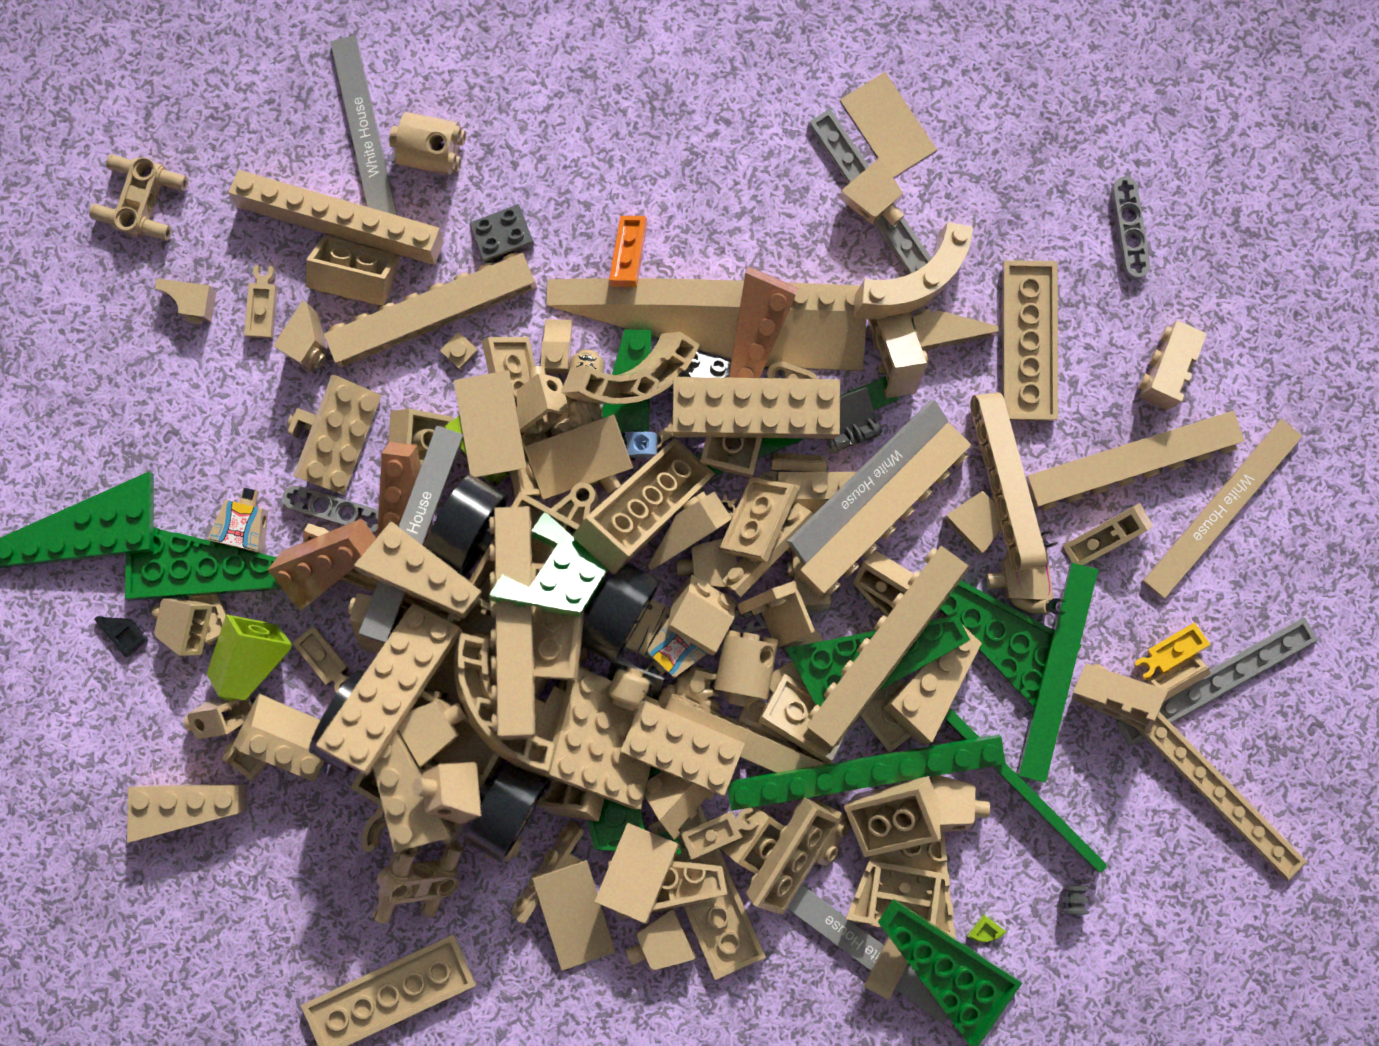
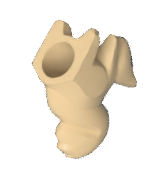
[658,666,719,711]

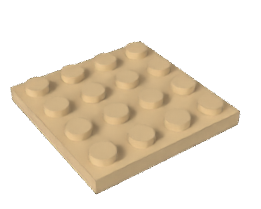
[544,667,661,810]

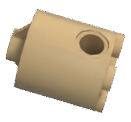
[389,112,466,175]
[714,630,779,707]

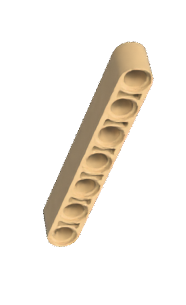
[970,392,1046,572]
[665,694,835,795]

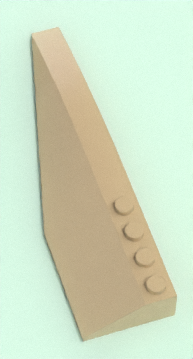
[546,278,867,371]

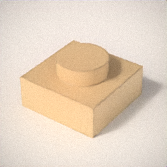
[440,331,479,370]

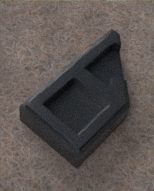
[94,616,149,657]

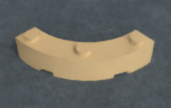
[854,222,973,319]
[561,332,700,404]
[454,633,554,776]

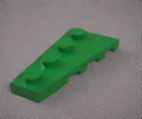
[602,329,652,433]

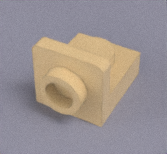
[287,408,316,438]

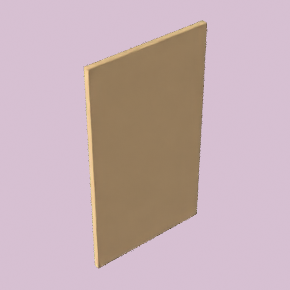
[840,72,937,178]
[454,370,527,477]
[524,415,633,499]
[532,860,615,971]

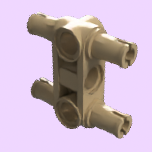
[89,154,189,241]
[373,841,464,924]

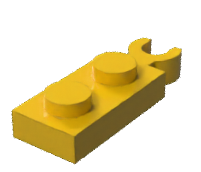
[1134,622,1211,680]

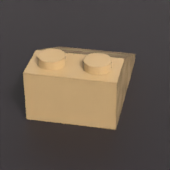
[648,491,732,571]

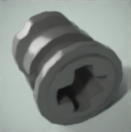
[1061,885,1089,915]

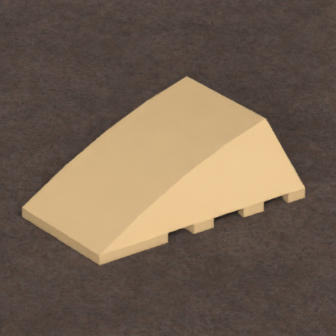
[845,832,956,938]

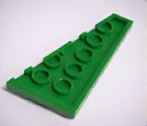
[0,471,154,569]
[125,527,282,601]
[940,581,1082,708]
[785,616,971,707]
[878,899,1022,1046]

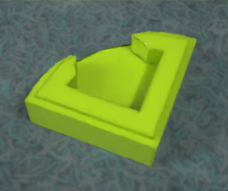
[966,914,1006,942]

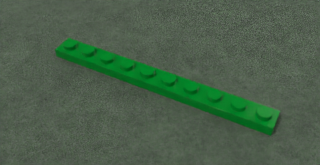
[727,734,1006,811]

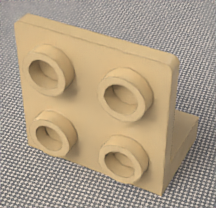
[737,581,815,648]

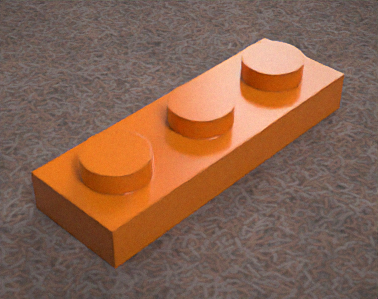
[609,216,648,287]

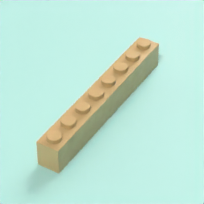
[228,170,444,265]
[324,253,537,368]
[1025,410,1245,511]
[796,422,971,598]
[490,507,535,740]
[807,546,971,747]

